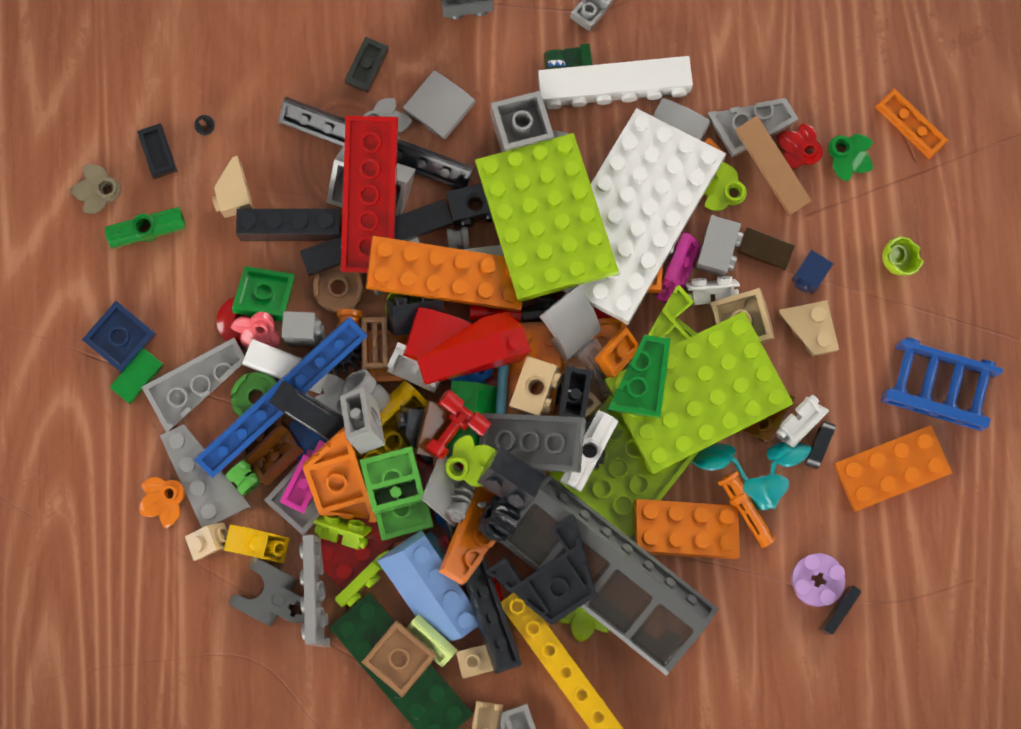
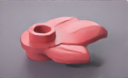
[231,312,281,349]

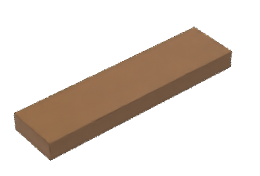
[735,115,811,215]

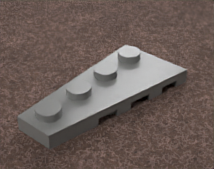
[142,338,245,432]
[299,535,331,647]

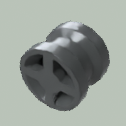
[447,227,470,250]

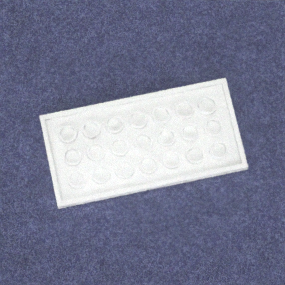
[563,108,726,325]

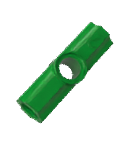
[105,207,186,249]

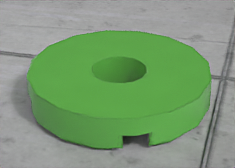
[231,372,277,417]

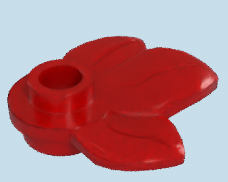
[776,124,823,169]

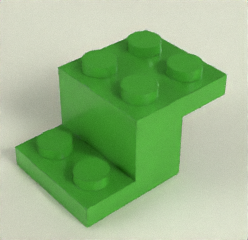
[360,446,434,541]

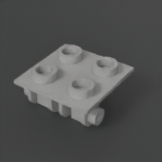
[421,456,476,527]

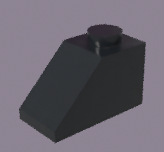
[395,406,433,464]

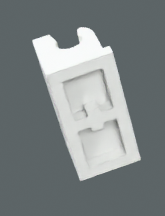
[387,342,440,393]

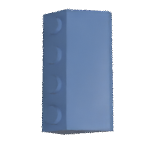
[377,530,478,642]

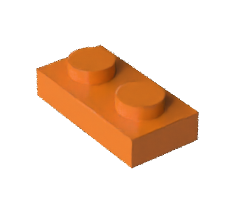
[594,327,639,378]

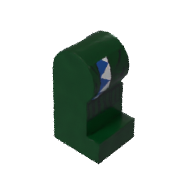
[544,43,592,70]

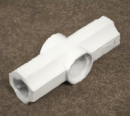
[560,410,619,492]

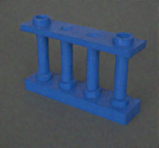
[881,337,1003,431]

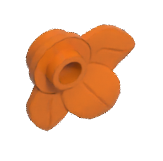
[139,477,185,528]

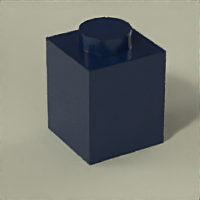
[791,250,834,294]

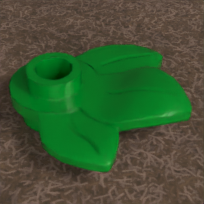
[828,134,873,181]

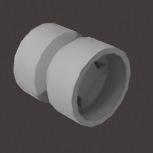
[341,369,390,412]

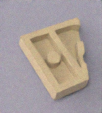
[778,300,839,357]

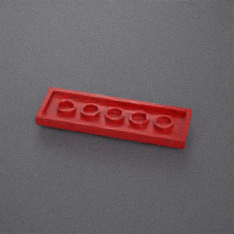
[341,115,399,273]

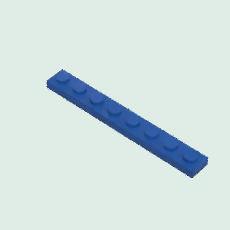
[194,316,368,478]

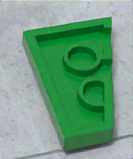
[607,335,671,418]

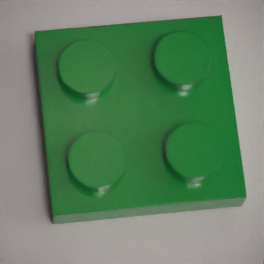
[232,266,295,322]

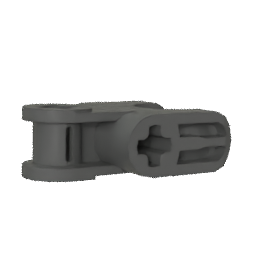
[228,557,305,627]

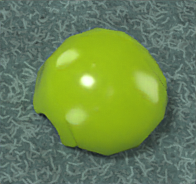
[882,236,924,276]

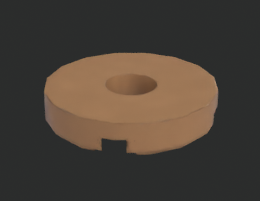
[313,265,364,314]

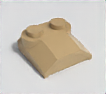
[710,288,774,344]

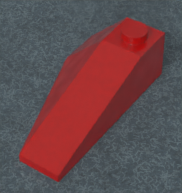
[417,312,531,385]

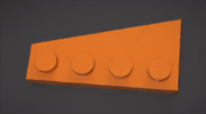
[439,486,497,585]

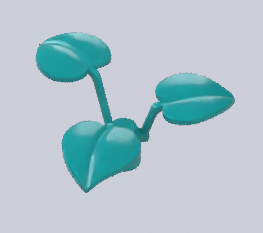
[691,442,812,510]

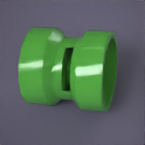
[226,460,261,496]

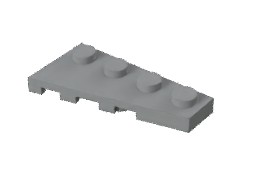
[160,424,252,528]

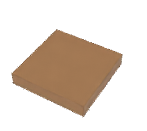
[362,620,437,697]

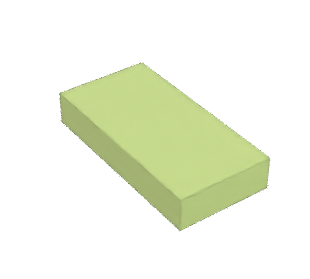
[406,614,458,668]

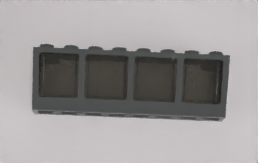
[500,474,718,676]

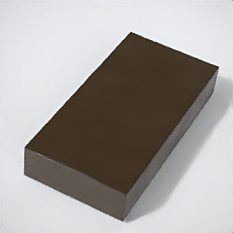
[737,227,795,271]

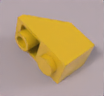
[224,525,290,564]

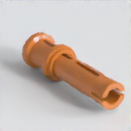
[717,470,776,548]

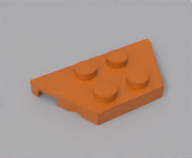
[303,427,377,523]

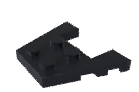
[486,513,597,625]

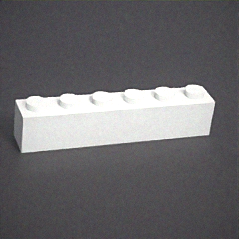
[538,56,693,110]

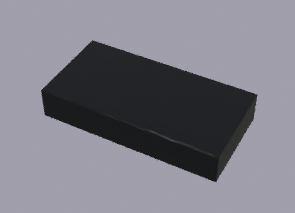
[137,123,178,179]
[819,585,861,635]

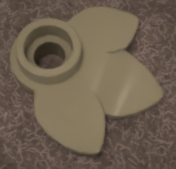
[70,164,121,214]

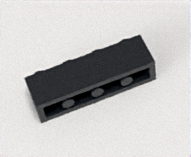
[236,209,342,241]

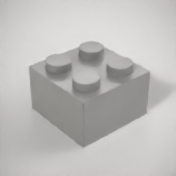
[490,91,554,152]

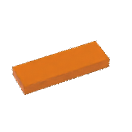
[875,88,949,160]

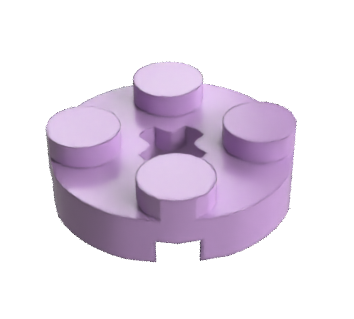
[791,553,846,607]

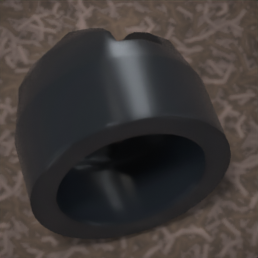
[194,115,215,136]

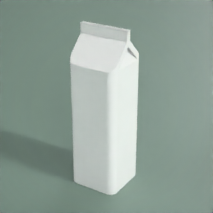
[242,339,329,394]

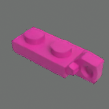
[656,232,701,303]
[280,440,326,514]

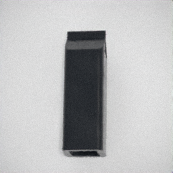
[269,380,345,441]

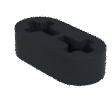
[804,420,836,470]

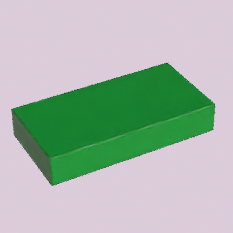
[110,348,165,405]

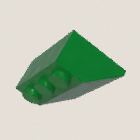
[446,380,497,464]

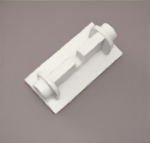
[685,276,740,305]
[776,395,829,448]

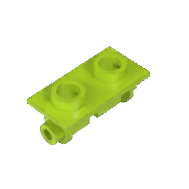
[314,515,372,550]

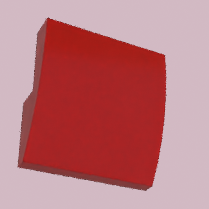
[403,307,472,361]

